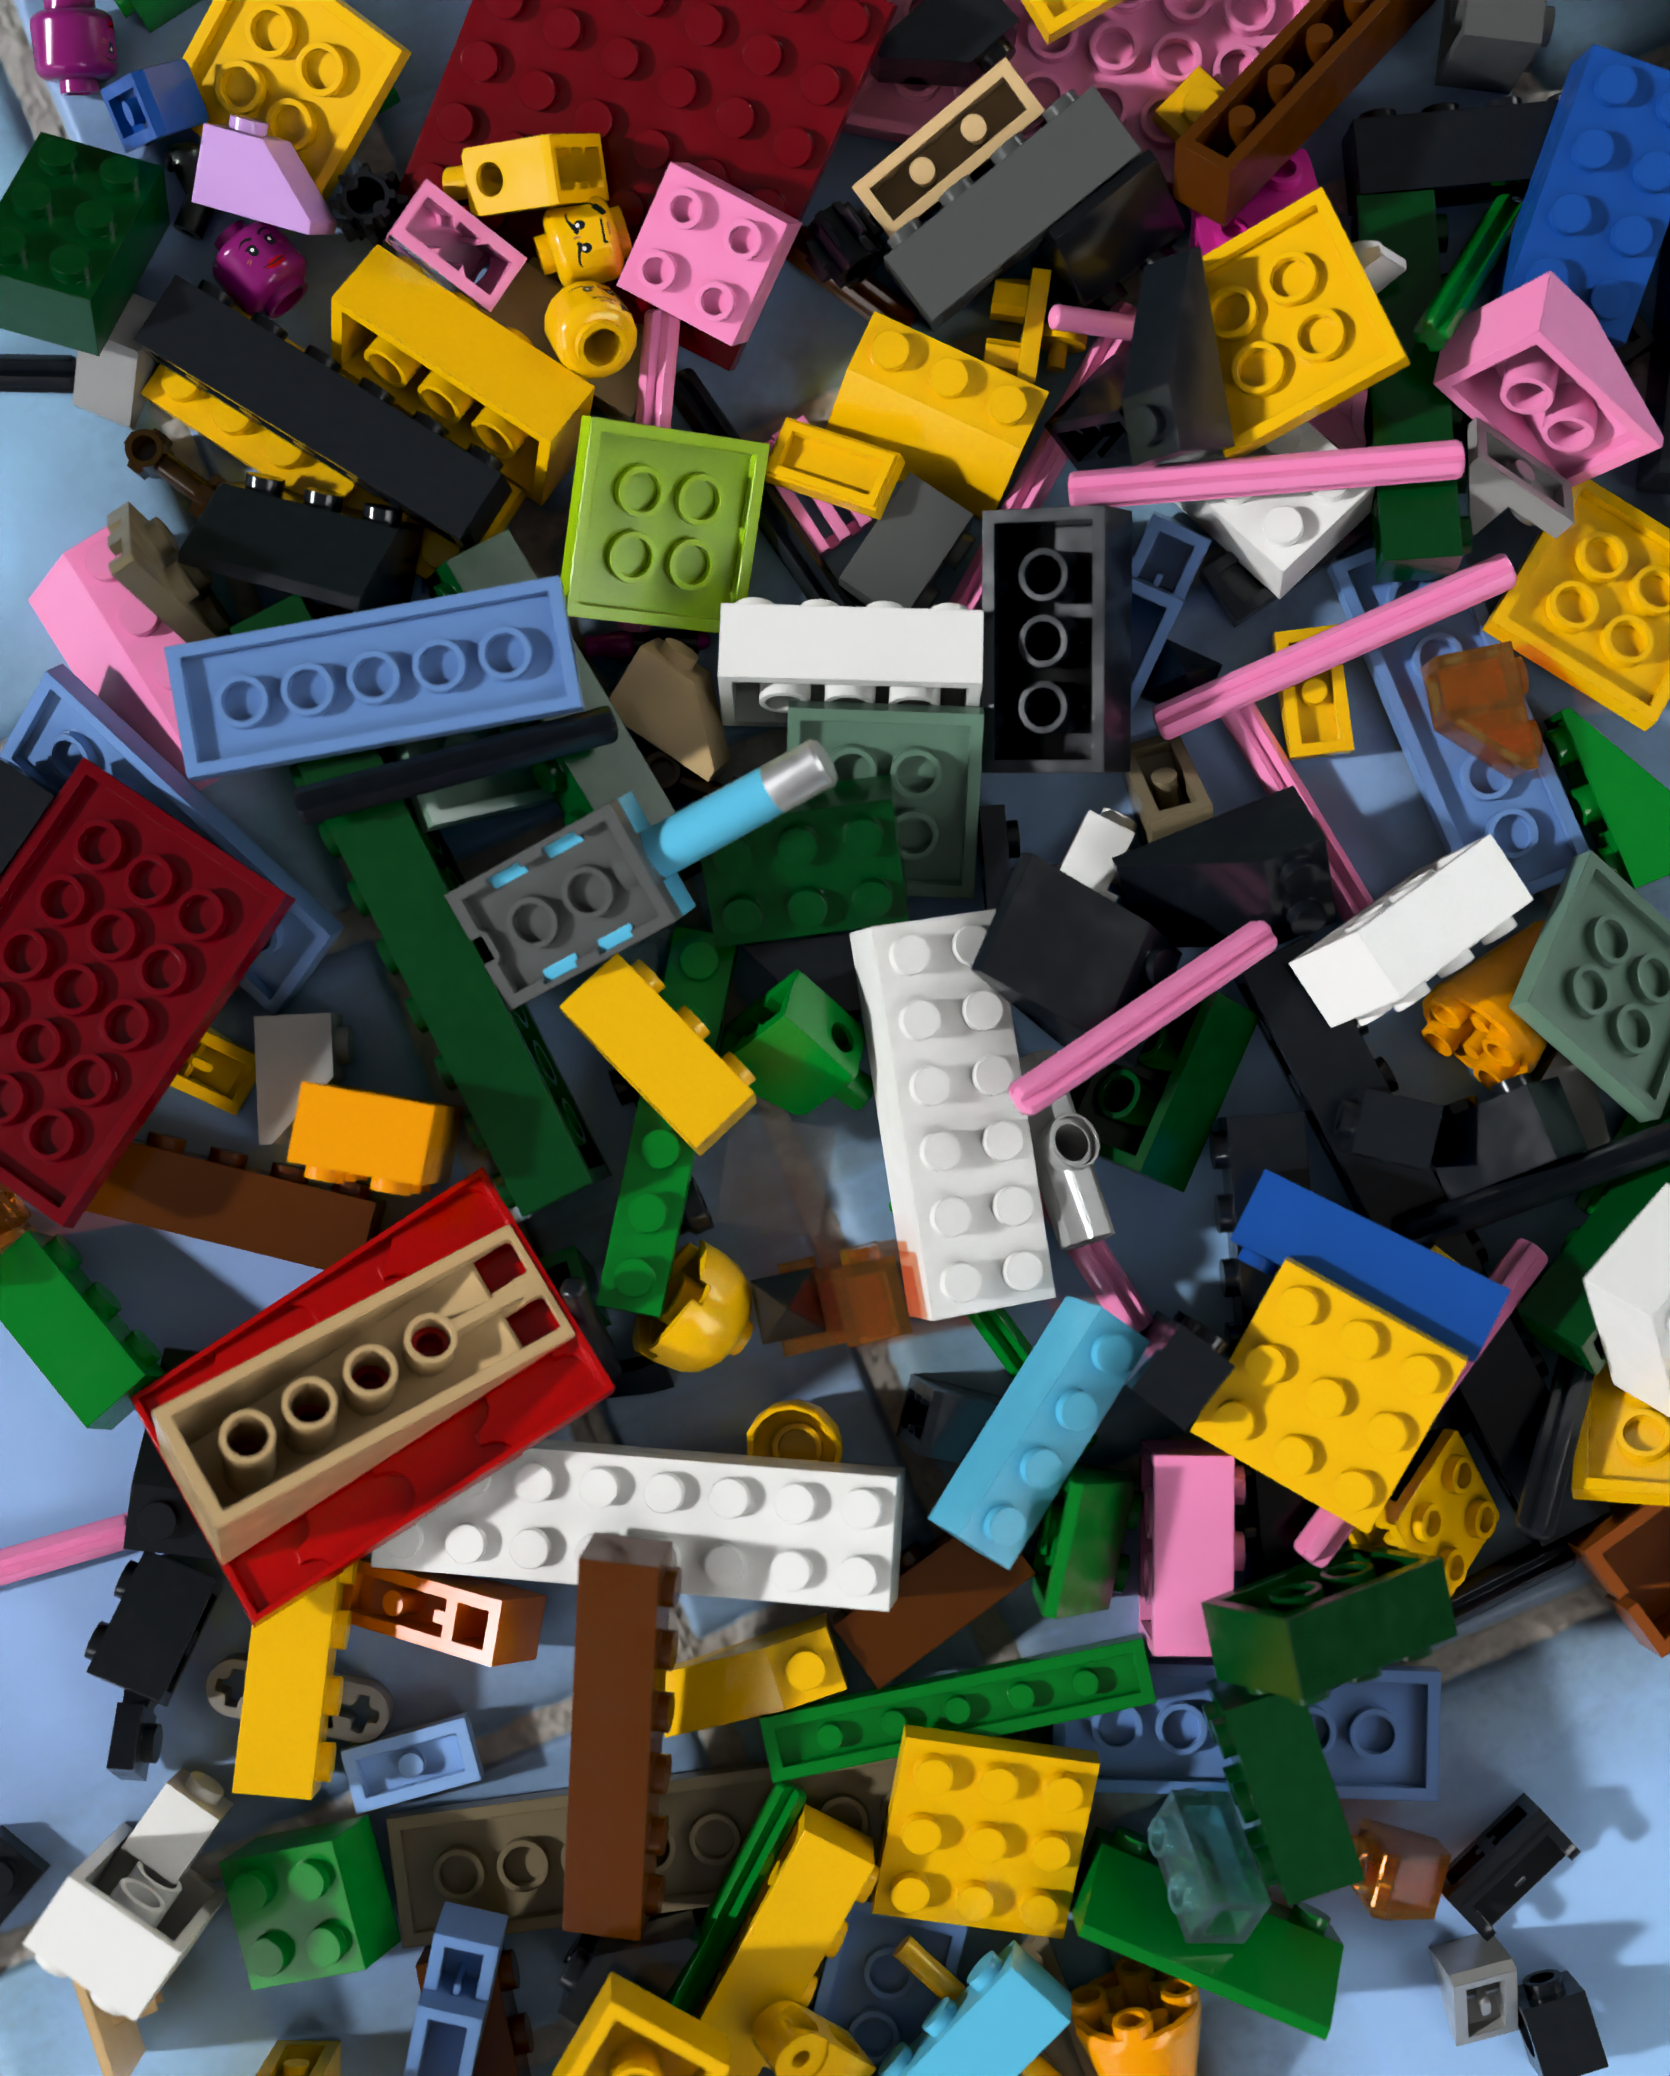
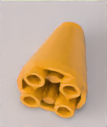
[1421,919,1548,1091]
[1071,1956,1202,2076]

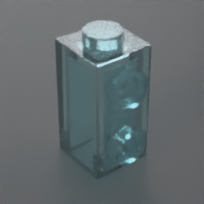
[1147,1788,1272,1943]

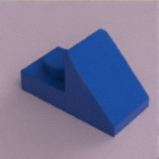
[100,59,209,153]

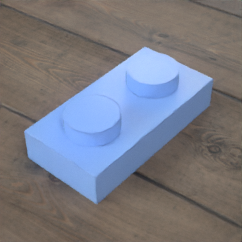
[340,1712,484,1814]

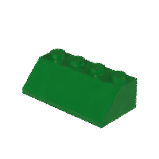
[1070,1826,1344,2041]

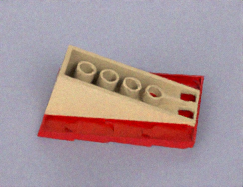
[130,1166,615,1628]

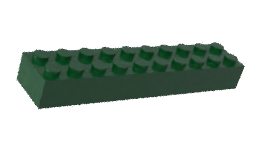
[229,594,612,1217]

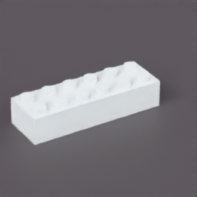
[849,909,1056,1321]

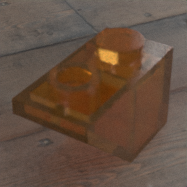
[1421,641,1543,779]
[1350,1817,1451,1921]

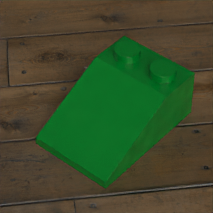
[1028,1462,1143,1619]

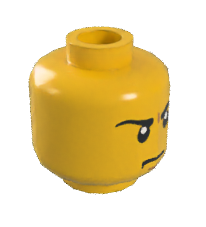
[533,196,632,287]
[545,281,637,379]

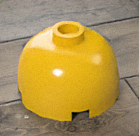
[632,1240,753,1372]

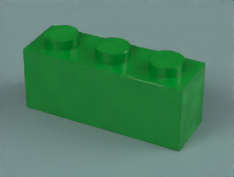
[0,1230,166,1430]

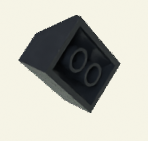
[177,472,424,611]

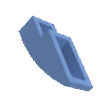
[1131,510,1212,715]
[404,1901,509,2076]

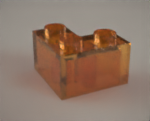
[777,1240,913,1357]

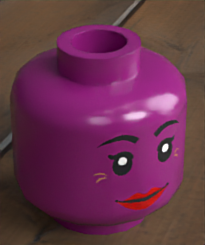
[30,0,119,96]
[212,220,308,319]

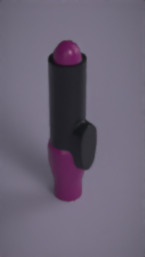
[585,629,711,664]

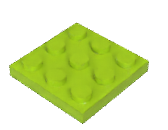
[561,415,770,633]

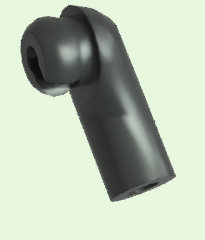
[165,141,216,241]

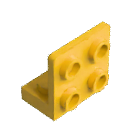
[1346,1428,1500,1598]

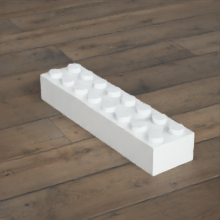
[371,1439,906,1612]

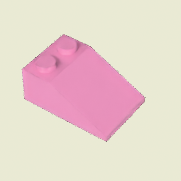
[1433,271,1664,487]

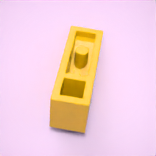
[664,1613,847,1738]

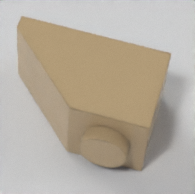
[609,637,731,782]

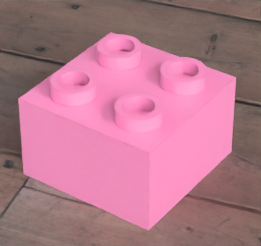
[616,162,802,346]

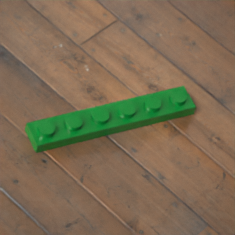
[596,926,739,1319]
[759,1633,1157,1783]

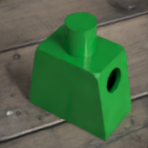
[717,969,874,1115]

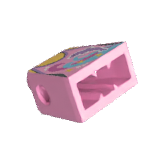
[385,179,528,312]

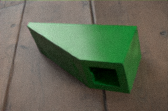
[1543,708,1670,889]

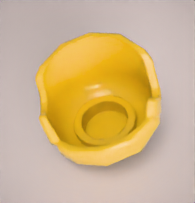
[746,1399,843,1463]

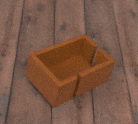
[1566,1502,1670,1658]

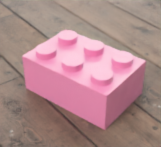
[1139,1440,1246,1657]

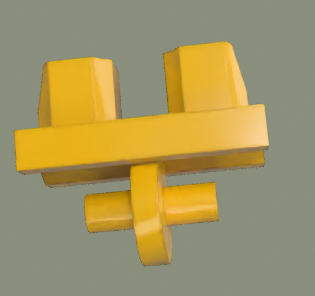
[983,267,1088,385]

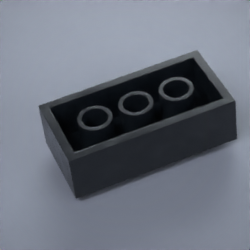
[982,505,1132,773]

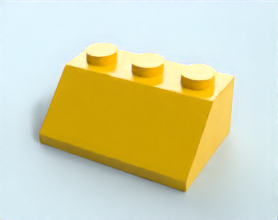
[825,311,1049,521]

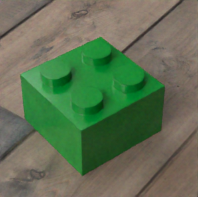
[219,1815,401,1990]

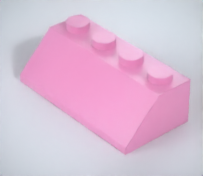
[28,526,222,791]

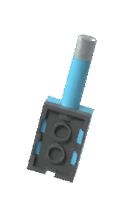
[444,739,837,1011]

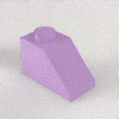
[191,114,337,235]

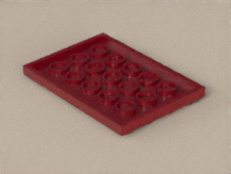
[0,757,296,1229]

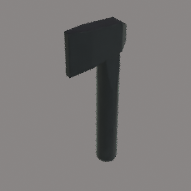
[560,1277,674,1398]

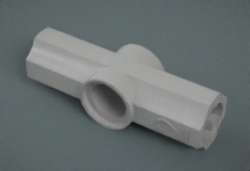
[1019,1049,1115,1251]

